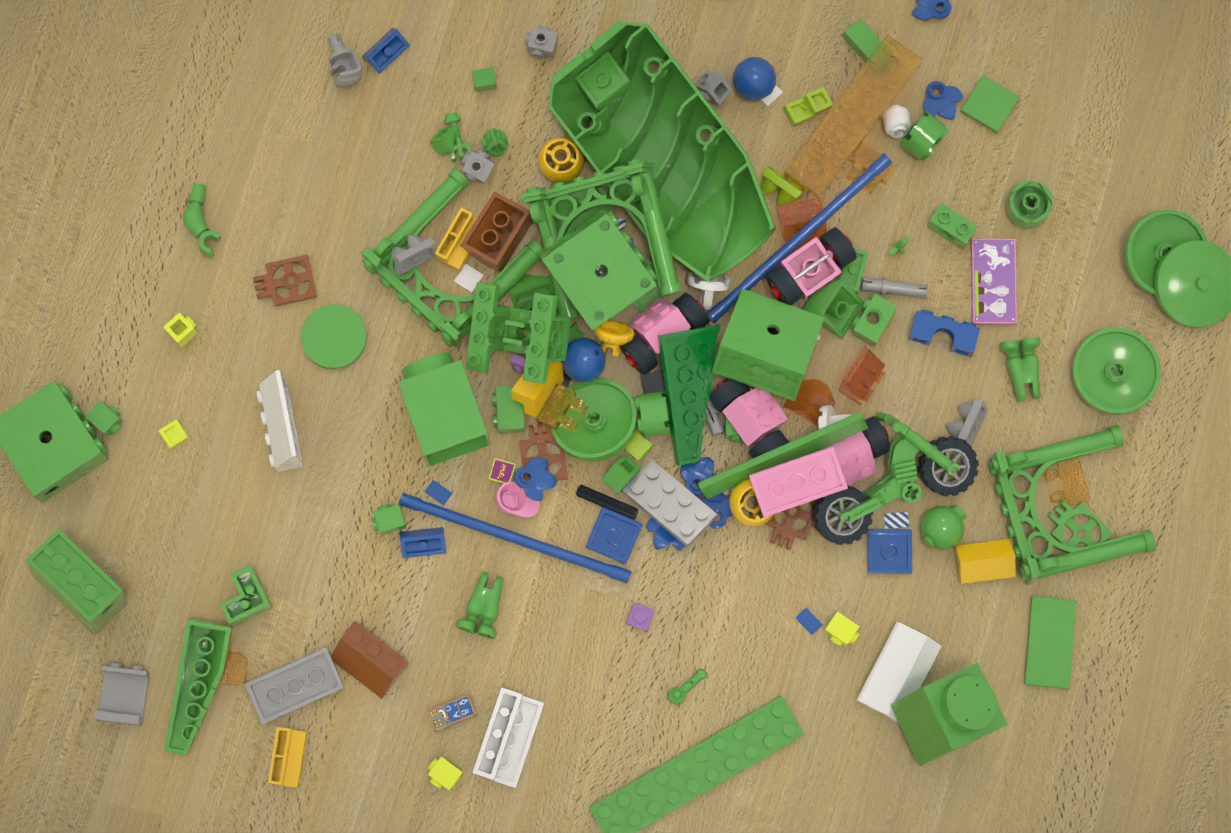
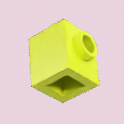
[164,312,198,348]
[824,611,860,647]
[428,757,464,792]

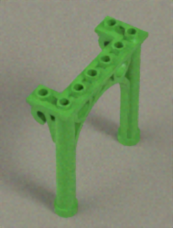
[519,159,682,320]
[361,168,544,349]
[988,425,1156,585]

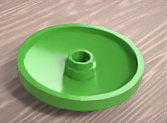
[1124,210,1208,296]
[1154,240,1231,327]
[1072,328,1161,415]
[551,378,638,461]

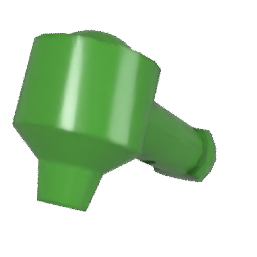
[668,669,707,705]

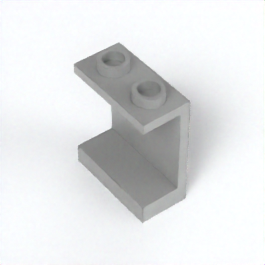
[94,663,150,726]

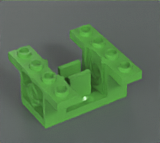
[465,282,571,384]

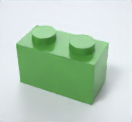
[492,386,525,434]

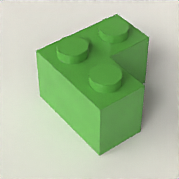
[220,565,273,627]

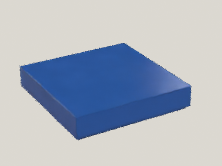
[585,507,643,565]
[867,529,912,574]

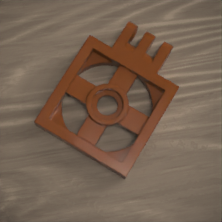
[253,255,317,307]
[519,423,568,481]
[765,500,817,550]

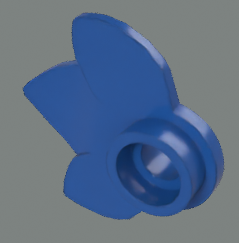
[912,0,952,21]
[923,81,964,120]
[680,457,717,496]
[514,458,557,501]
[697,492,733,529]
[646,518,685,551]

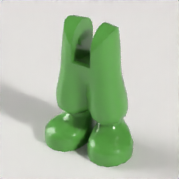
[999,337,1041,402]
[455,572,504,639]

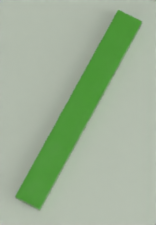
[698,412,868,499]

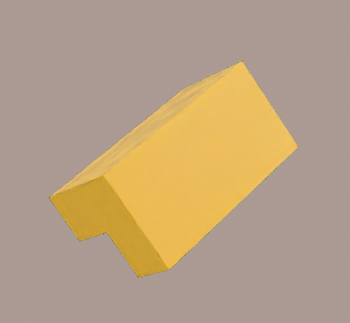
[434,207,476,273]
[511,361,564,418]
[955,539,1016,584]
[268,727,307,788]

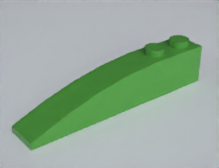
[164,617,232,755]

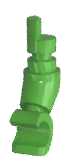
[183,183,221,258]

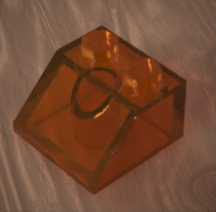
[777,197,827,251]
[838,347,885,405]

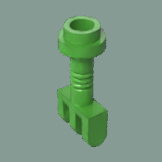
[444,112,472,162]

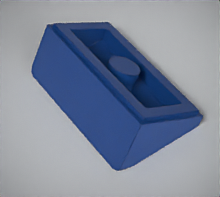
[362,28,410,73]
[400,527,446,558]

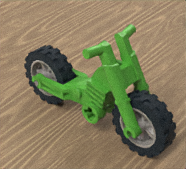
[812,412,979,545]

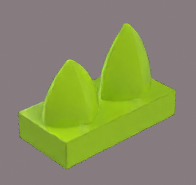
[761,166,805,210]

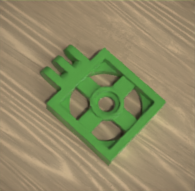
[1047,500,1113,547]

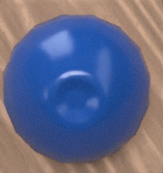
[733,57,776,101]
[561,338,606,382]

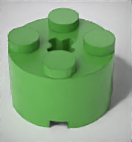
[900,110,949,161]
[1006,181,1053,230]
[635,391,672,437]

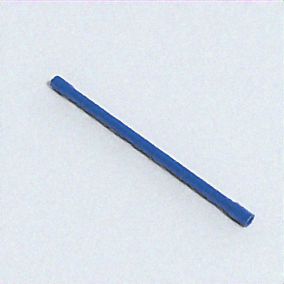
[706,153,893,323]
[399,493,632,583]

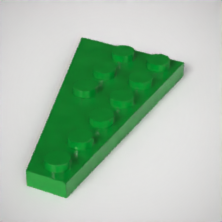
[658,324,721,466]

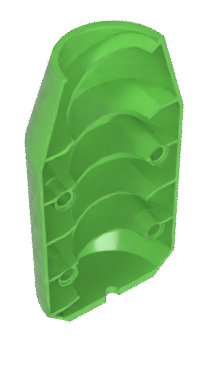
[548,21,776,281]

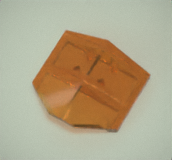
[783,379,835,427]

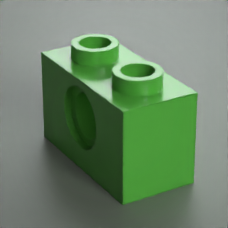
[927,203,978,250]
[851,294,898,347]

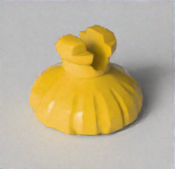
[595,320,635,357]

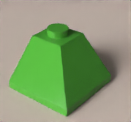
[802,279,865,339]

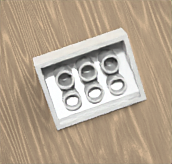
[257,370,304,472]

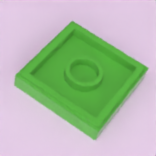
[575,51,633,110]
[960,75,1020,134]

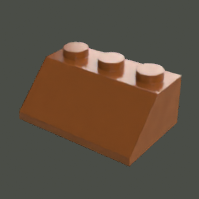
[460,191,533,273]
[331,621,409,699]

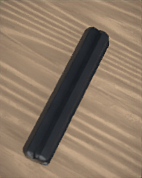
[576,485,638,520]

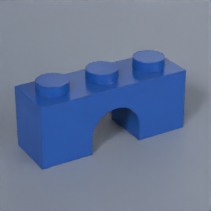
[908,310,980,357]

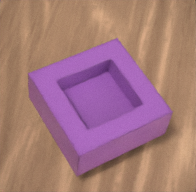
[510,354,525,375]
[626,603,655,632]

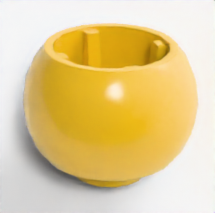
[538,137,585,183]
[729,479,774,527]

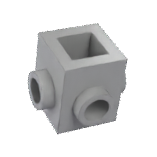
[525,26,558,59]
[695,70,733,105]
[461,149,495,182]

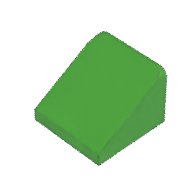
[472,67,497,92]
[430,126,456,154]

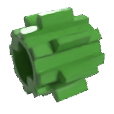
[481,128,509,157]

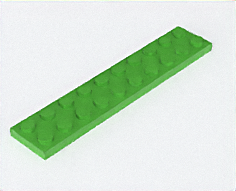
[589,696,804,833]

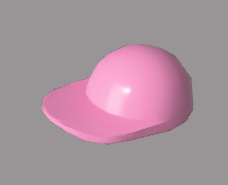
[495,482,540,518]

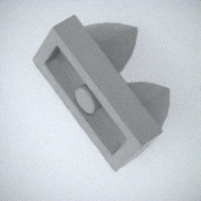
[391,234,435,275]
[945,399,988,446]

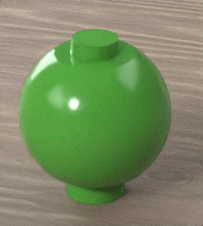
[920,505,966,550]

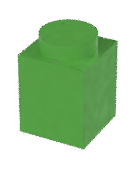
[398,353,490,467]
[890,663,1008,766]

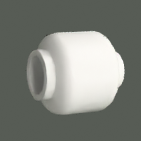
[882,105,912,138]

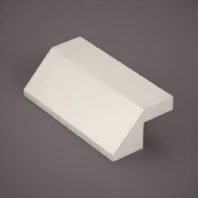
[857,622,941,724]
[472,687,544,788]

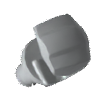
[328,33,362,87]

